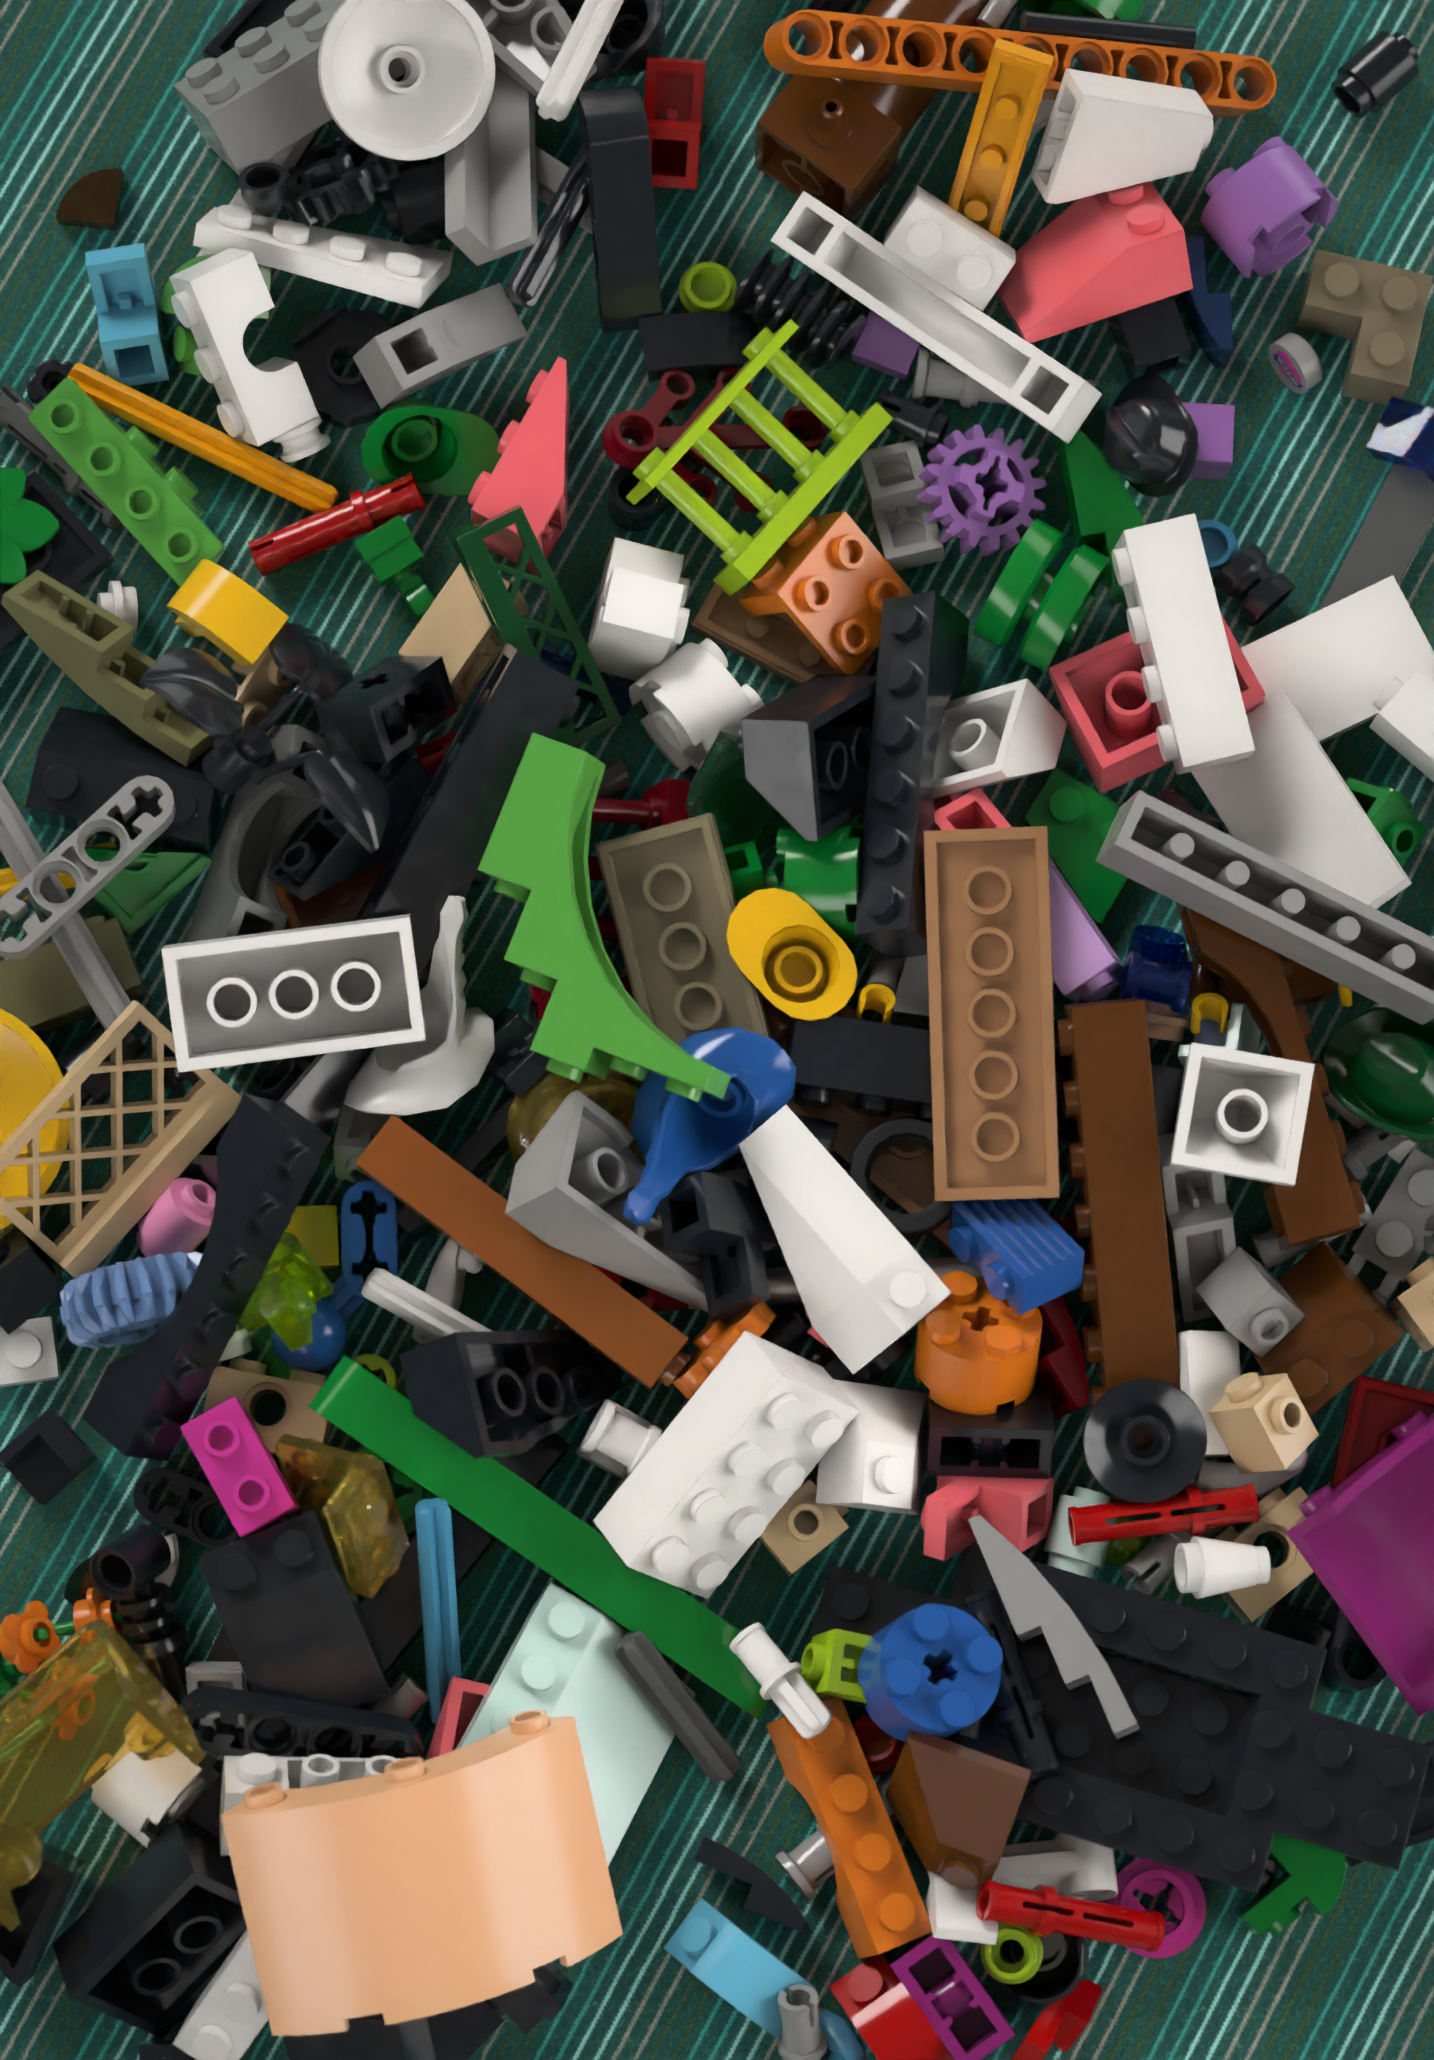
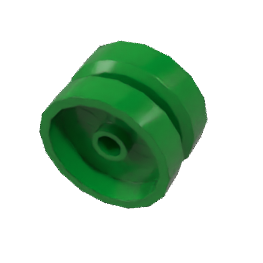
[973,519,1110,675]

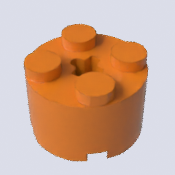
[914,1271,1042,1415]

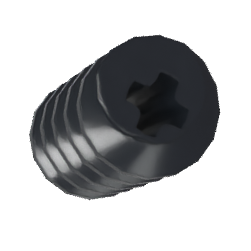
[734,249,867,371]

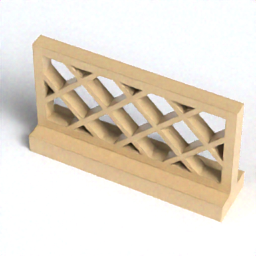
[0,1000,242,1279]

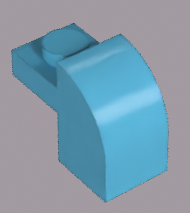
[85,243,169,386]
[664,1898,816,2039]

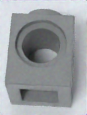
[1196,1247,1306,1358]

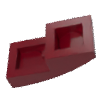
[1035,1296,1088,1419]

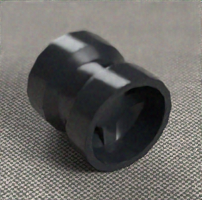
[1212,543,1296,627]

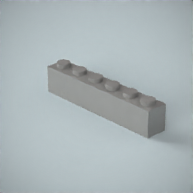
[1095,790,1434,1025]

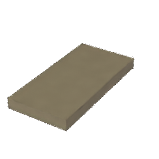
[594,813,772,1044]

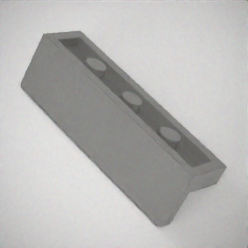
[444,65,538,266]

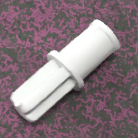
[729,1622,832,1739]

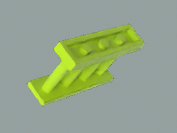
[626,319,894,596]

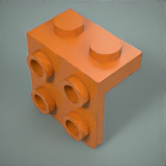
[738,511,912,675]

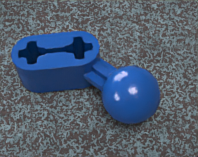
[270,1180,398,1373]

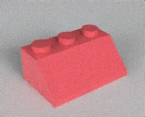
[1049,612,1265,794]

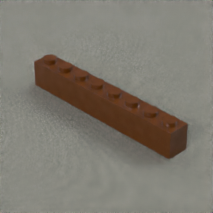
[1055,998,1190,1500]

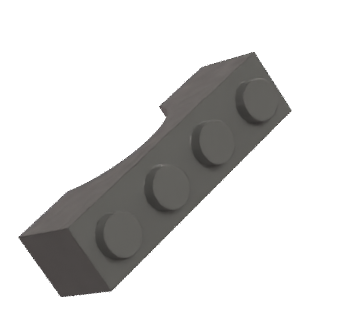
[185,724,331,943]

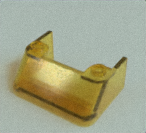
[0,1619,205,1931]

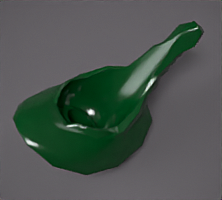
[1320,1007,1434,1144]

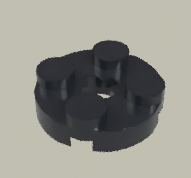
[291,306,398,428]

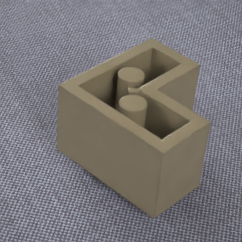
[1295,249,1433,408]

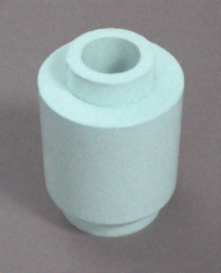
[1043,1486,1117,1579]

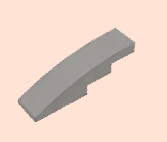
[968,1515,1140,1739]

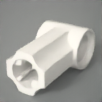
[994,1834,1118,1901]

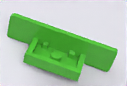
[28,378,225,586]

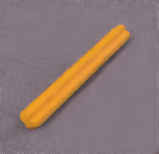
[67,363,339,514]

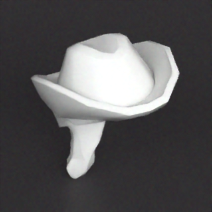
[344,896,495,1116]

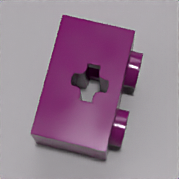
[890,1932,1015,2060]

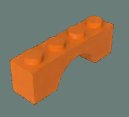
[766,1697,932,1959]

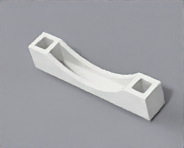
[770,191,1102,444]

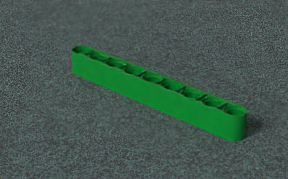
[308,1355,772,1720]

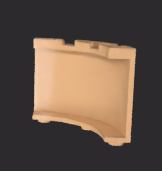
[220,1709,623,2036]

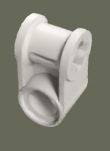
[575,1399,662,1479]

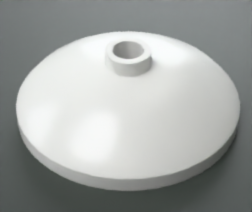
[318,0,495,161]

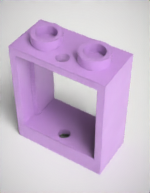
[1049,856,1126,1002]

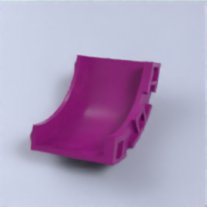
[1286,1410,1434,1717]

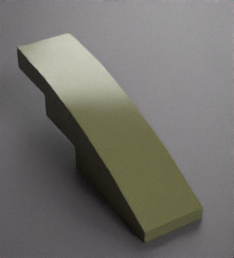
[1,570,216,767]

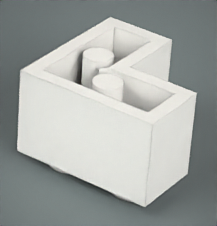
[587,537,690,681]

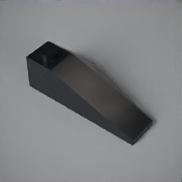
[399,1329,624,1458]

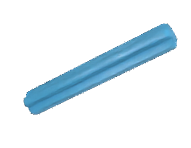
[415,1497,462,1726]

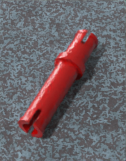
[248,472,427,577]
[1068,1483,1259,1546]
[976,1880,1165,1952]

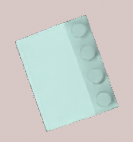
[455,1582,696,1866]

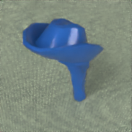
[622,1027,796,1224]

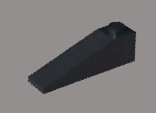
[182,1048,366,1192]

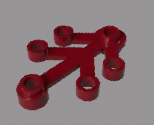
[602,368,827,513]

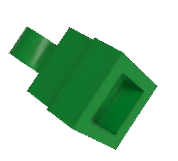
[354,514,435,621]

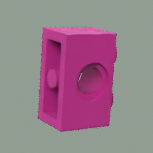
[180,1396,301,1538]

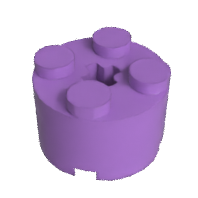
[1200,136,1338,279]

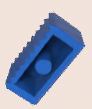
[948,1199,1085,1315]

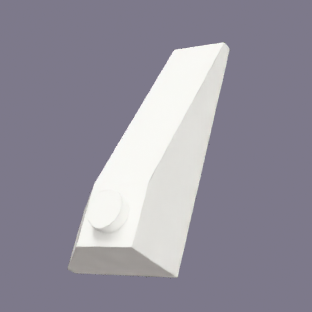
[739,1105,951,1375]

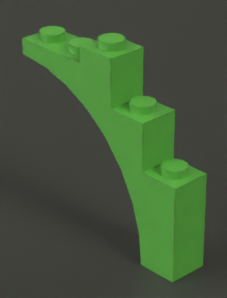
[478,733,732,1103]

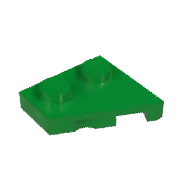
[1023,767,1128,928]

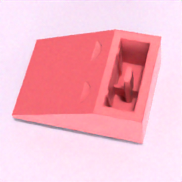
[468,356,570,575]

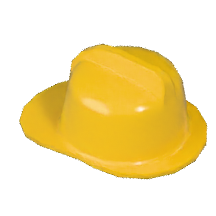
[726,888,858,1021]

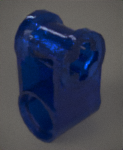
[1119,925,1192,1014]

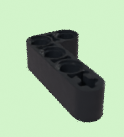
[577,85,662,334]

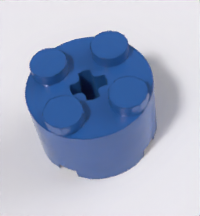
[857,1603,1003,1742]

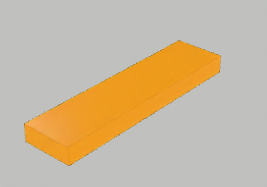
[947,38,1055,239]

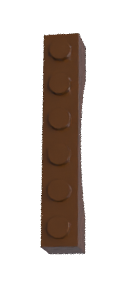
[1176,902,1365,1251]

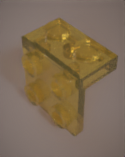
[274,1434,410,1599]

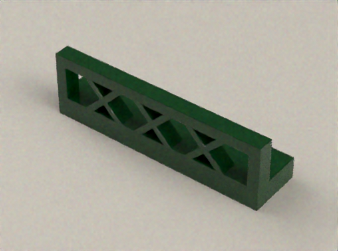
[446,505,623,747]

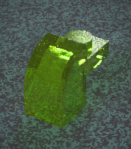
[239,1232,334,1352]

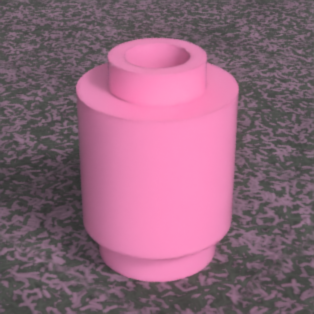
[136,1177,216,1257]

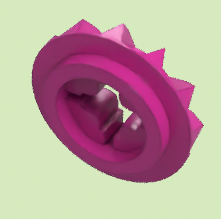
[1105,1859,1206,1958]

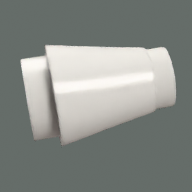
[1174,1536,1271,1599]

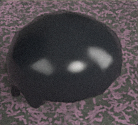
[1002,1907,1089,2005]

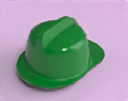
[361,398,502,496]

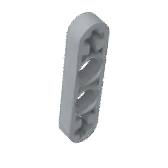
[0,775,176,960]

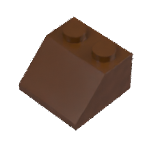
[1249,1239,1406,1417]

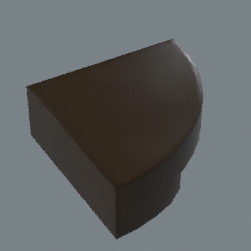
[56,168,124,231]

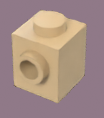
[1208,1372,1319,1474]
[758,1479,849,1577]

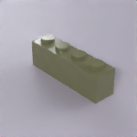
[0,916,149,1037]

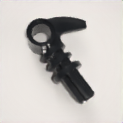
[64,1524,189,1706]

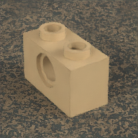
[203,1358,332,1465]
[1213,1486,1314,1624]

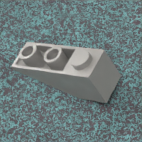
[353,283,528,409]

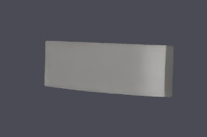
[1158,1133,1236,1323]

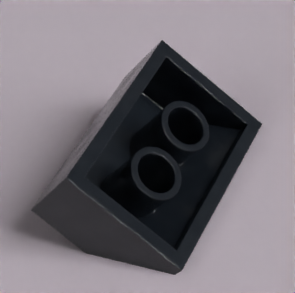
[737,674,876,841]
[25,706,225,856]
[53,1819,247,2038]

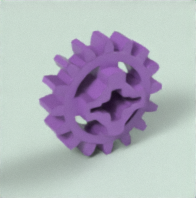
[917,424,1047,557]

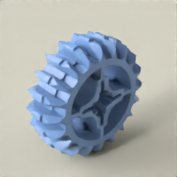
[59,1251,203,1349]

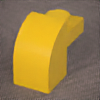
[166,559,289,666]

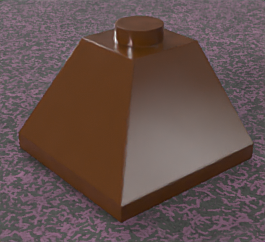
[885,1730,1031,1889]

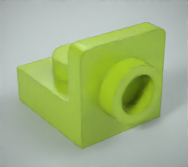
[801,1629,873,1704]

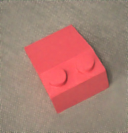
[995,181,1193,344]

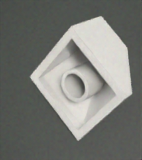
[933,678,1067,799]
[1170,1043,1315,1187]
[816,1379,927,1515]

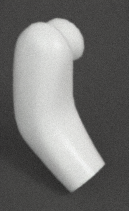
[412,1238,484,1345]
[1191,1448,1308,1498]

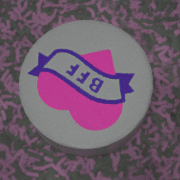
[1268,333,1322,394]

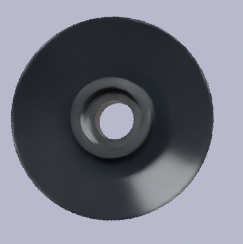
[1082,1378,1207,1503]

